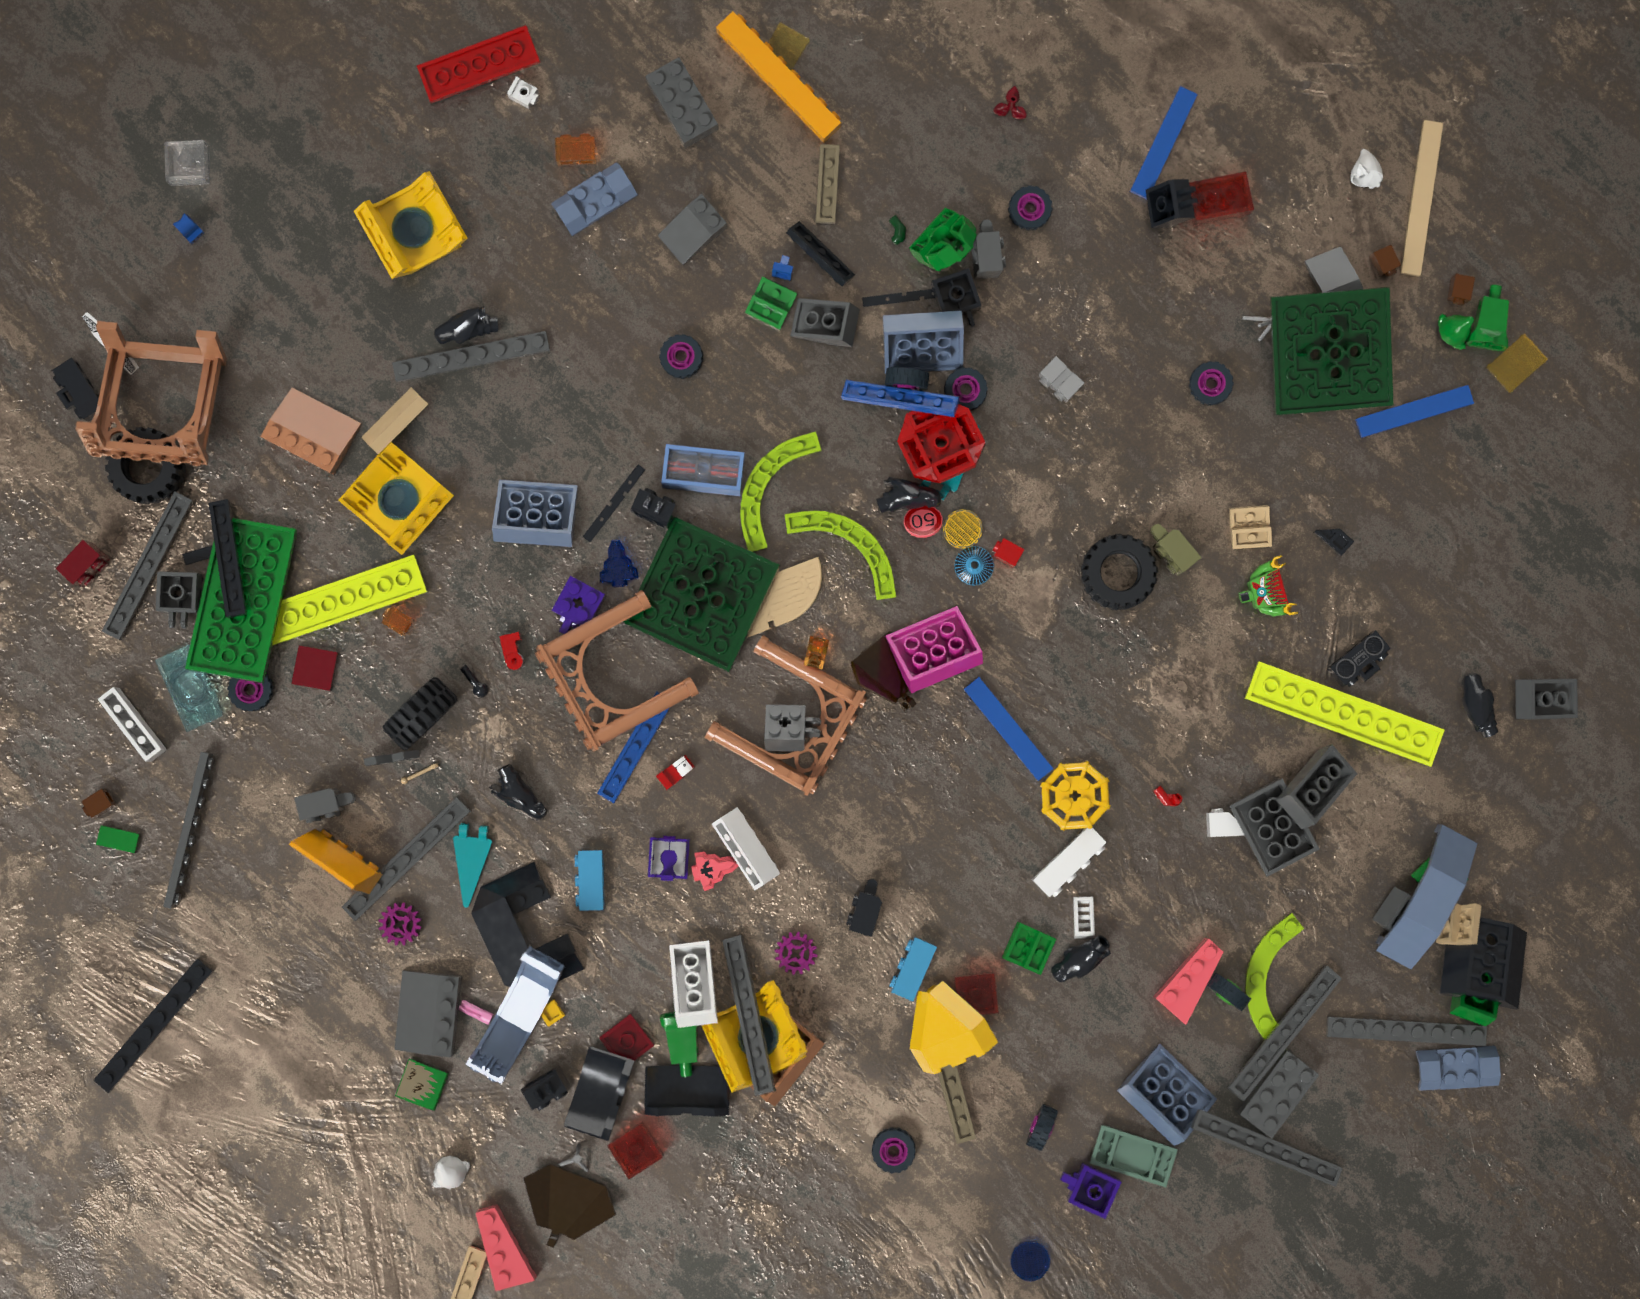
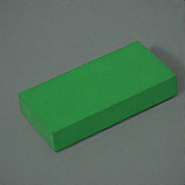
[96,825,141,853]

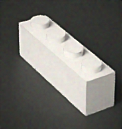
[98,687,167,762]
[712,807,780,890]
[1031,828,1106,897]

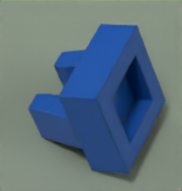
[772,255,793,281]

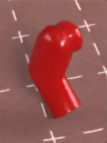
[1153,786,1183,807]

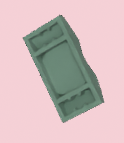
[1090,1125,1178,1188]

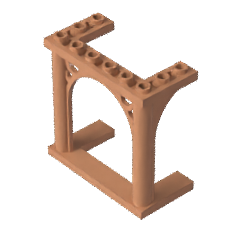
[76,321,227,466]

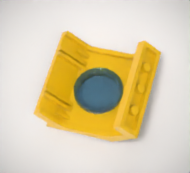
[354,171,468,279]
[338,442,454,555]
[701,980,807,1092]

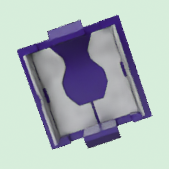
[648,836,690,881]

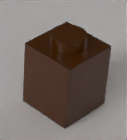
[1370,245,1401,277]
[1447,274,1475,305]
[81,789,117,818]

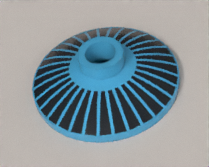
[954,546,994,585]

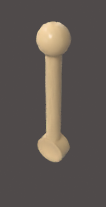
[401,763,439,784]

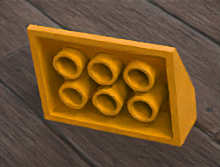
[289,829,383,894]

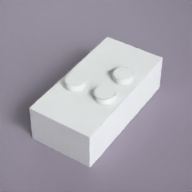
[669,941,718,1028]

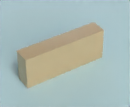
[361,388,428,454]

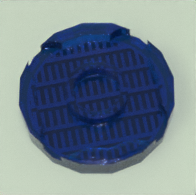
[1010,1240,1050,1281]

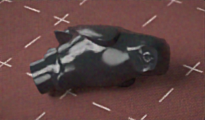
[434,306,498,344]
[876,477,942,513]
[1462,673,1498,738]
[489,764,548,821]
[1051,935,1111,982]

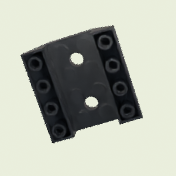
[1439,917,1527,1010]

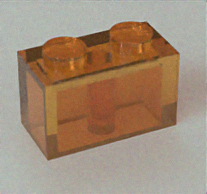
[555,134,597,165]

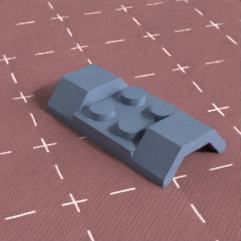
[551,162,638,236]
[1416,1045,1501,1091]

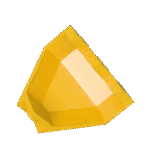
[910,981,998,1074]

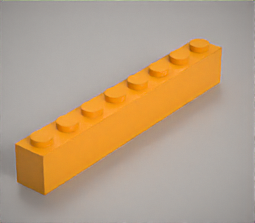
[716,11,841,143]

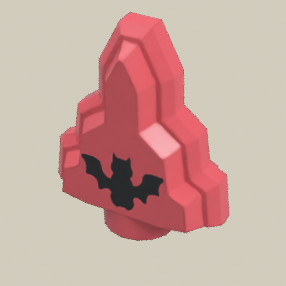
[691,851,739,891]

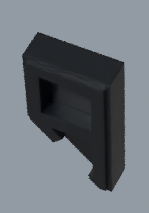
[1313,528,1355,557]

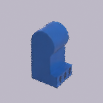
[173,213,204,244]

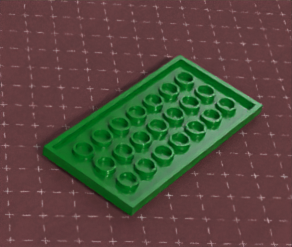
[185,518,297,683]

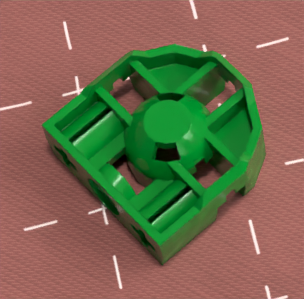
[909,208,977,271]

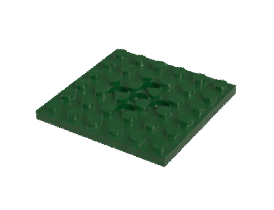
[1270,287,1394,415]
[623,516,780,673]

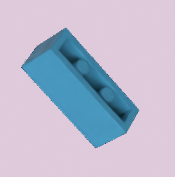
[575,850,605,911]
[889,936,937,1002]

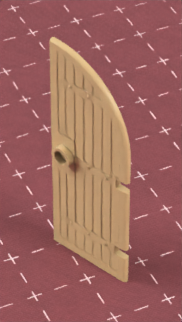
[713,557,822,638]

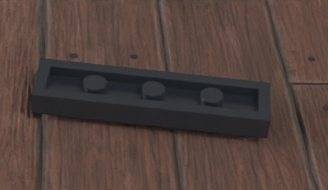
[786,221,855,287]

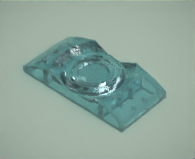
[155,644,224,732]

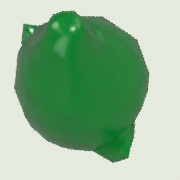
[1438,314,1474,350]

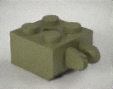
[1150,524,1202,576]

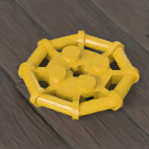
[1040,761,1111,831]

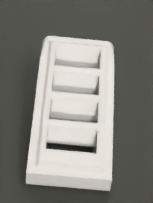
[1073,897,1095,939]

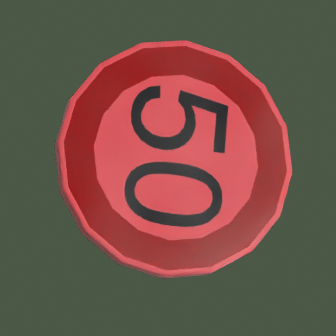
[904,506,943,538]

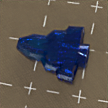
[600,539,639,587]

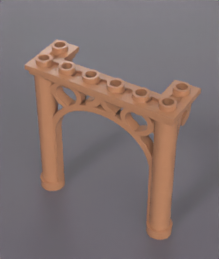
[535,590,699,752]
[705,635,867,796]

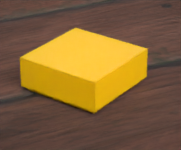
[541,999,565,1027]

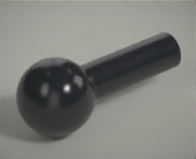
[460,664,488,698]

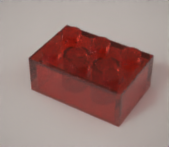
[1189,171,1254,226]

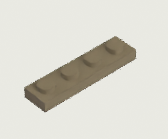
[816,144,840,224]
[938,1064,976,1144]

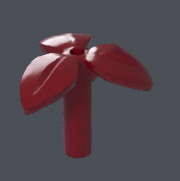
[993,86,1027,119]

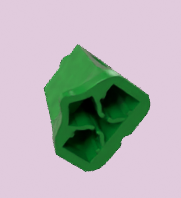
[1466,285,1509,351]
[660,1011,699,1077]

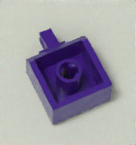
[551,576,607,634]
[1060,1163,1122,1219]

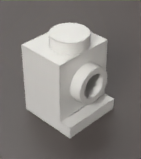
[507,77,539,109]

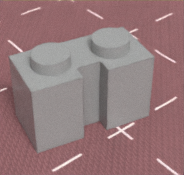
[1038,356,1084,403]

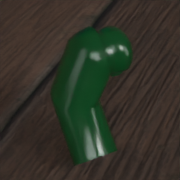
[889,215,906,245]

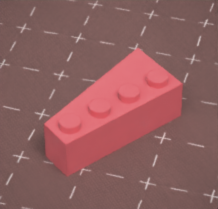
[1153,937,1223,1025]
[475,1204,537,1291]

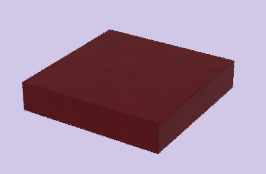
[291,645,339,691]
[599,1014,655,1061]

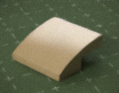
[1229,505,1272,549]
[1436,903,1481,945]

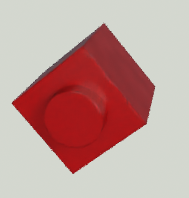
[992,538,1024,568]

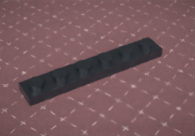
[208,499,247,618]

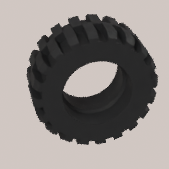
[105,427,186,504]
[1081,534,1158,610]
[383,677,458,750]

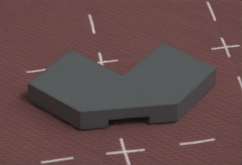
[364,750,420,766]

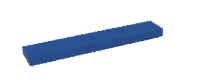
[1130,86,1198,200]
[841,380,960,417]
[1355,385,1474,438]
[963,677,1053,781]
[597,691,670,803]

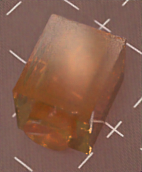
[381,606,414,636]
[804,636,829,669]

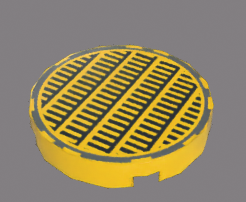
[943,509,982,549]

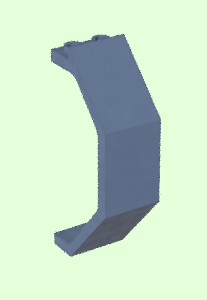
[1376,824,1477,969]
[466,946,564,1084]

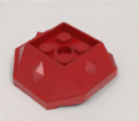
[897,404,986,484]

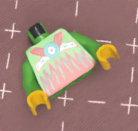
[1239,555,1298,617]

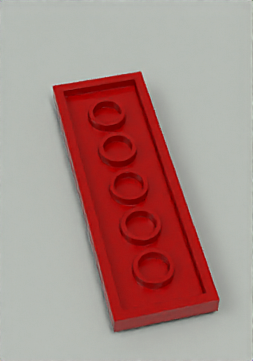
[417,25,540,104]

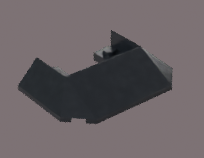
[471,862,585,987]

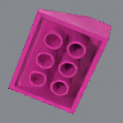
[886,606,983,693]

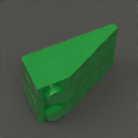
[1450,973,1499,1026]

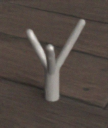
[1242,316,1271,341]
[557,1144,589,1172]

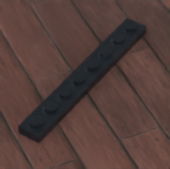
[93,958,214,1093]

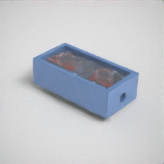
[661,444,745,496]

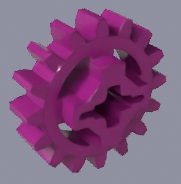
[378,903,422,946]
[775,931,817,975]

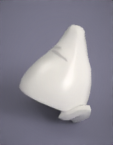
[1351,149,1383,189]
[432,1156,470,1189]

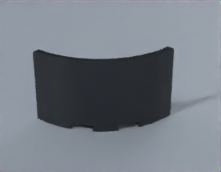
[564,1046,634,1141]
[644,1065,729,1117]

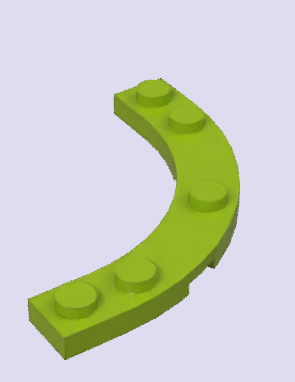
[740,432,821,552]
[785,511,896,600]
[1245,913,1304,1040]

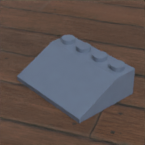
[883,311,964,374]
[492,480,578,547]
[1117,1044,1217,1146]

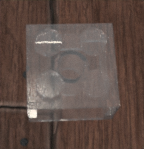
[164,140,210,186]

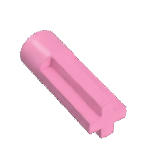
[458,1000,494,1025]

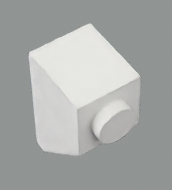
[1206,808,1244,837]

